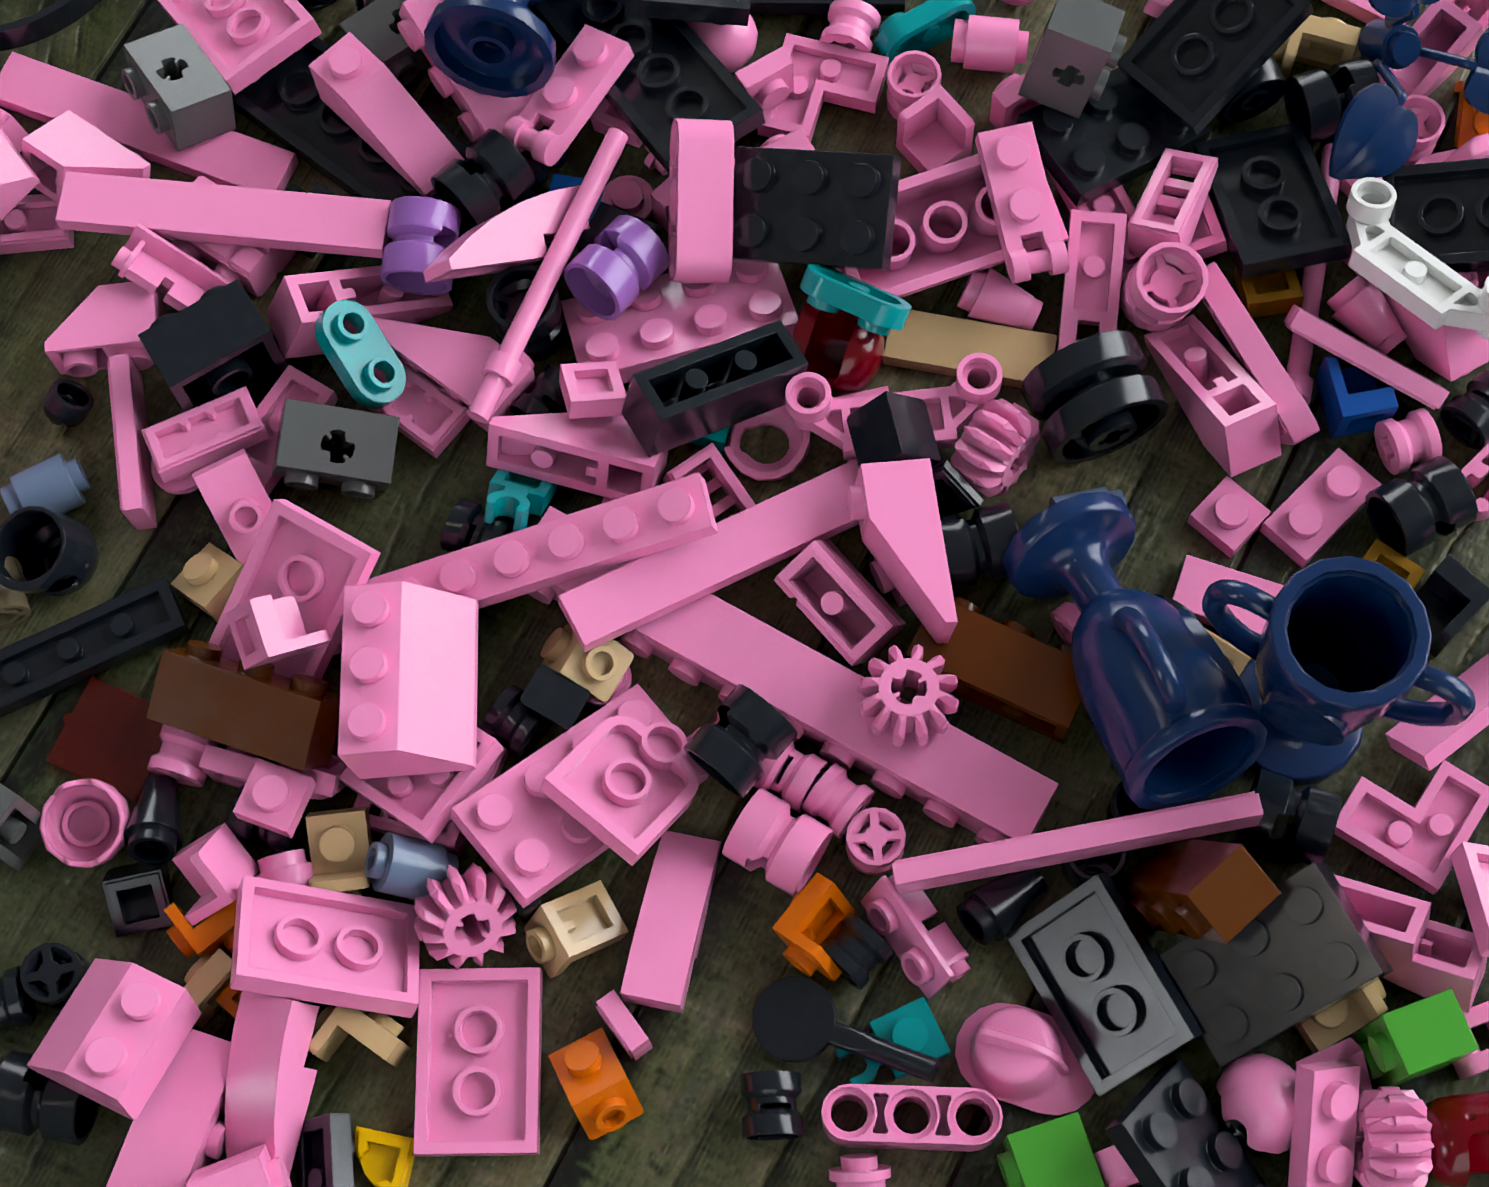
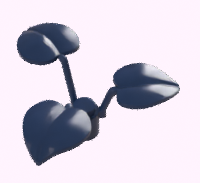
[1329,0,1489,180]

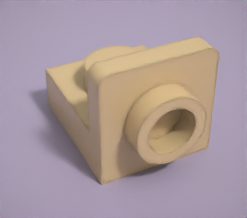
[305,806,372,895]
[524,880,629,978]
[153,948,232,1028]
[1296,979,1388,1054]

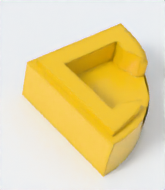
[355,1126,415,1187]

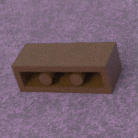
[906,597,1083,744]
[146,640,340,771]
[1119,839,1281,944]

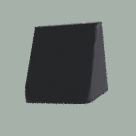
[932,457,984,517]
[520,664,591,729]
[102,862,174,937]

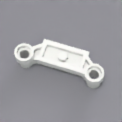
[1345,177,1489,340]

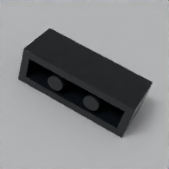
[621,320,809,458]

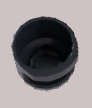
[0,506,99,597]

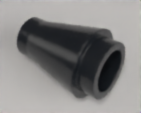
[123,774,183,865]
[956,868,1047,945]

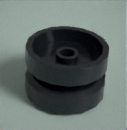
[1021,330,1169,464]

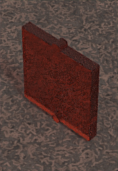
[46,677,163,802]

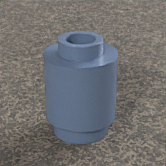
[0,453,91,514]
[364,832,459,900]

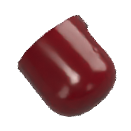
[792,303,885,394]
[1426,1091,1489,1187]

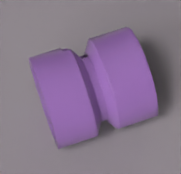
[380,196,462,295]
[564,215,669,320]

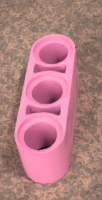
[668,118,734,284]
[821,1084,1003,1152]

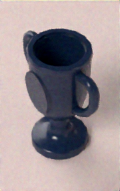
[424,0,556,98]
[1003,492,1268,811]
[1202,556,1476,787]

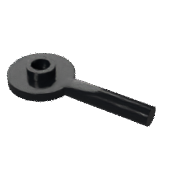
[752,976,940,1083]

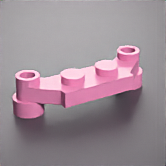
[785,353,1003,460]

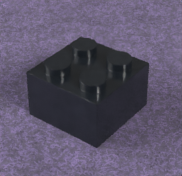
[138,279,288,412]

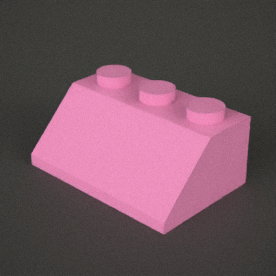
[338,581,479,779]

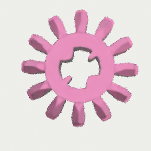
[950,398,1041,498]
[858,644,959,747]
[414,862,517,970]
[1353,1086,1435,1187]

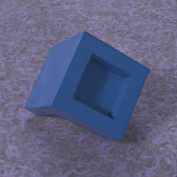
[1314,355,1399,439]

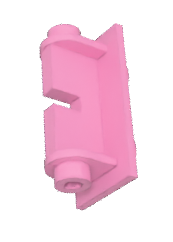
[111,223,231,311]
[860,874,971,1000]

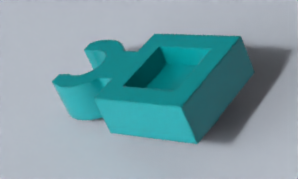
[484,469,557,531]
[835,996,951,1084]

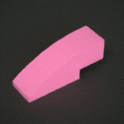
[1377,0,1489,97]
[423,185,590,283]
[620,831,722,1013]
[1334,874,1487,1013]
[225,991,320,1177]

